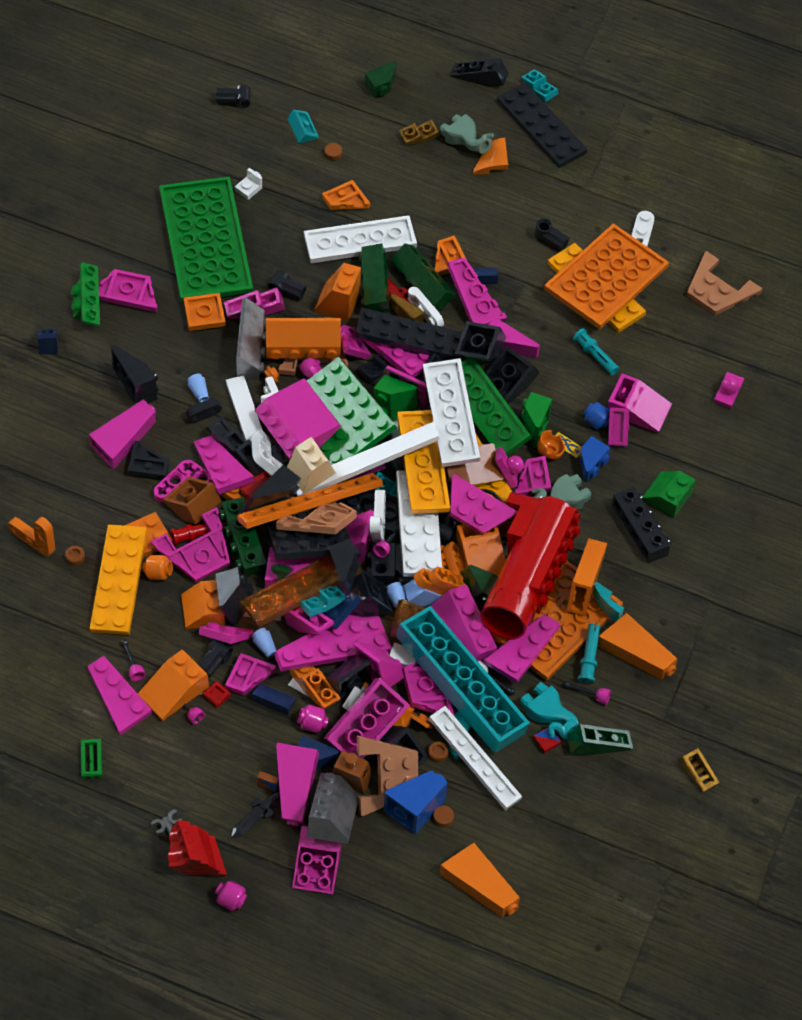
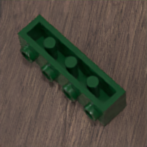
[359,243,390,313]
[392,243,456,310]
[218,497,267,577]

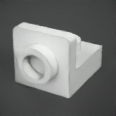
[235,168,262,200]
[261,376,278,403]

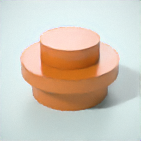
[263,366,280,383]

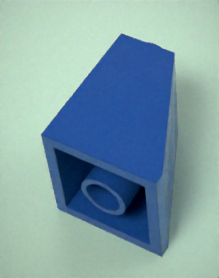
[383,770,448,835]

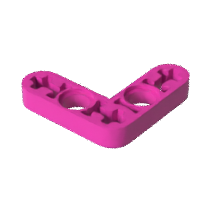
[154,460,223,503]

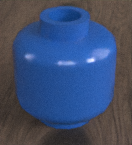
[583,402,610,430]

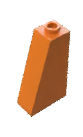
[566,538,607,616]
[597,613,677,680]
[440,843,520,917]

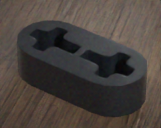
[186,398,222,423]

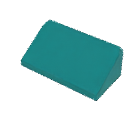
[288,110,319,143]

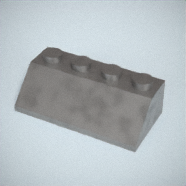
[236,298,266,381]
[307,773,359,844]

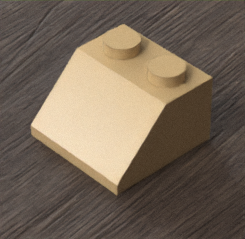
[287,437,336,494]

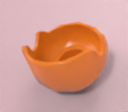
[537,430,565,460]

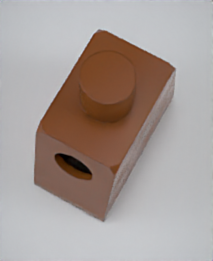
[331,751,372,795]

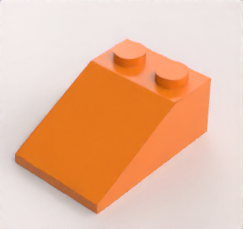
[138,650,209,721]

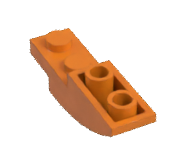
[289,666,341,709]

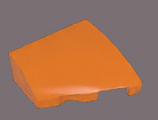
[473,138,508,175]

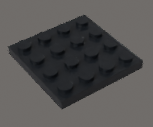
[264,509,350,560]

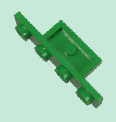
[71,262,100,327]

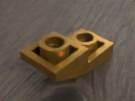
[399,120,440,145]

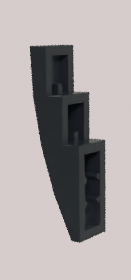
[206,416,265,477]

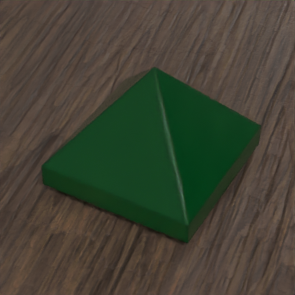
[271,563,294,581]

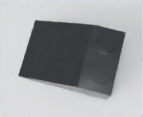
[111,345,159,404]
[485,346,540,404]
[242,464,301,513]

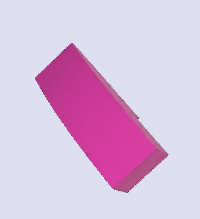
[224,288,285,319]

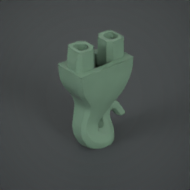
[440,114,494,154]
[532,474,591,510]

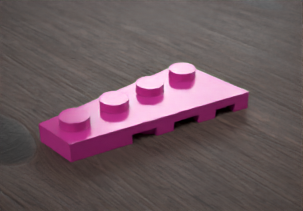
[447,258,508,325]
[484,614,560,684]
[88,656,152,736]

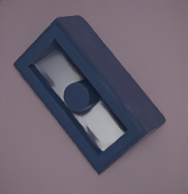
[473,267,498,284]
[252,684,297,715]

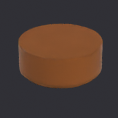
[325,143,342,160]
[65,546,85,566]
[428,742,449,763]
[433,806,454,827]

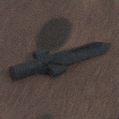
[231,789,280,838]

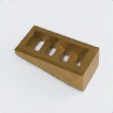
[390,294,424,322]
[678,748,720,792]

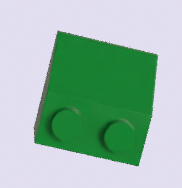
[374,374,419,421]
[520,392,552,449]
[642,471,695,518]

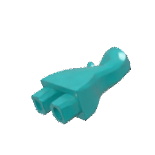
[520,682,579,739]

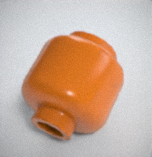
[142,555,173,580]

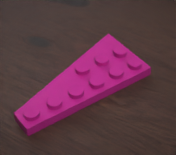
[275,612,392,671]

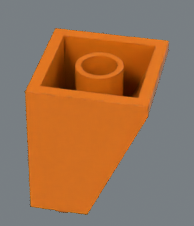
[314,263,361,322]

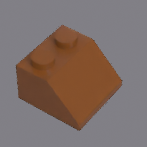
[163,477,221,524]

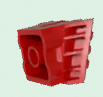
[168,820,227,877]

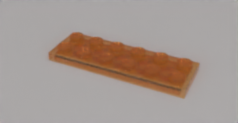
[240,556,362,627]

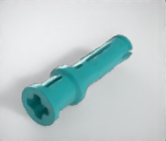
[573,328,619,376]
[577,623,601,684]

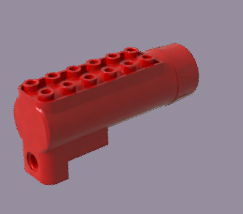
[480,492,581,639]

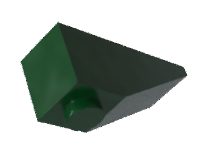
[567,724,633,755]

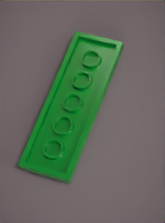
[461,358,532,456]

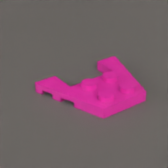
[151,507,230,582]

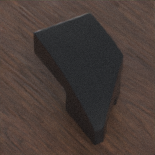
[357,353,386,383]

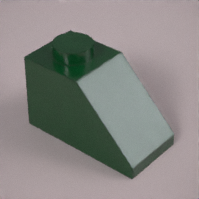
[365,61,397,98]
[462,564,498,604]

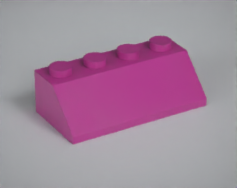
[430,585,497,663]
[323,678,410,759]

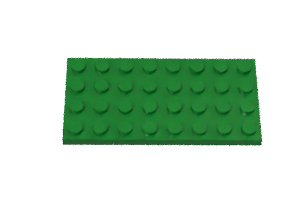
[159,177,253,302]

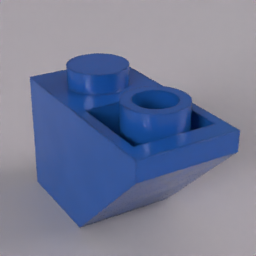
[579,436,610,482]

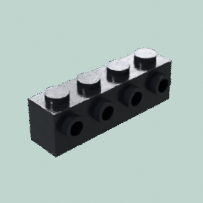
[612,487,671,563]

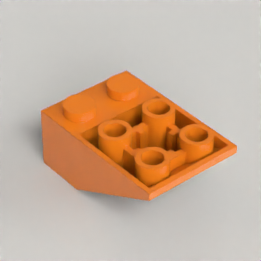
[456,524,506,576]

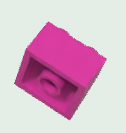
[346,510,374,564]
[354,642,404,687]

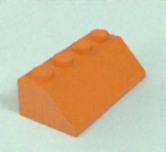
[266,318,341,359]

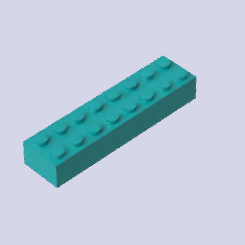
[396,606,530,754]

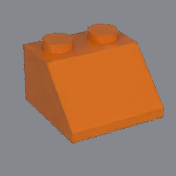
[181,580,225,629]

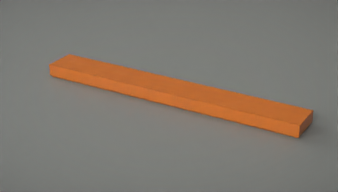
[237,473,383,529]

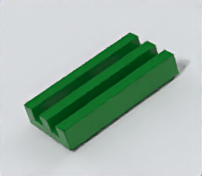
[81,739,102,779]

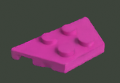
[99,269,157,313]
[449,474,517,535]
[402,661,454,715]

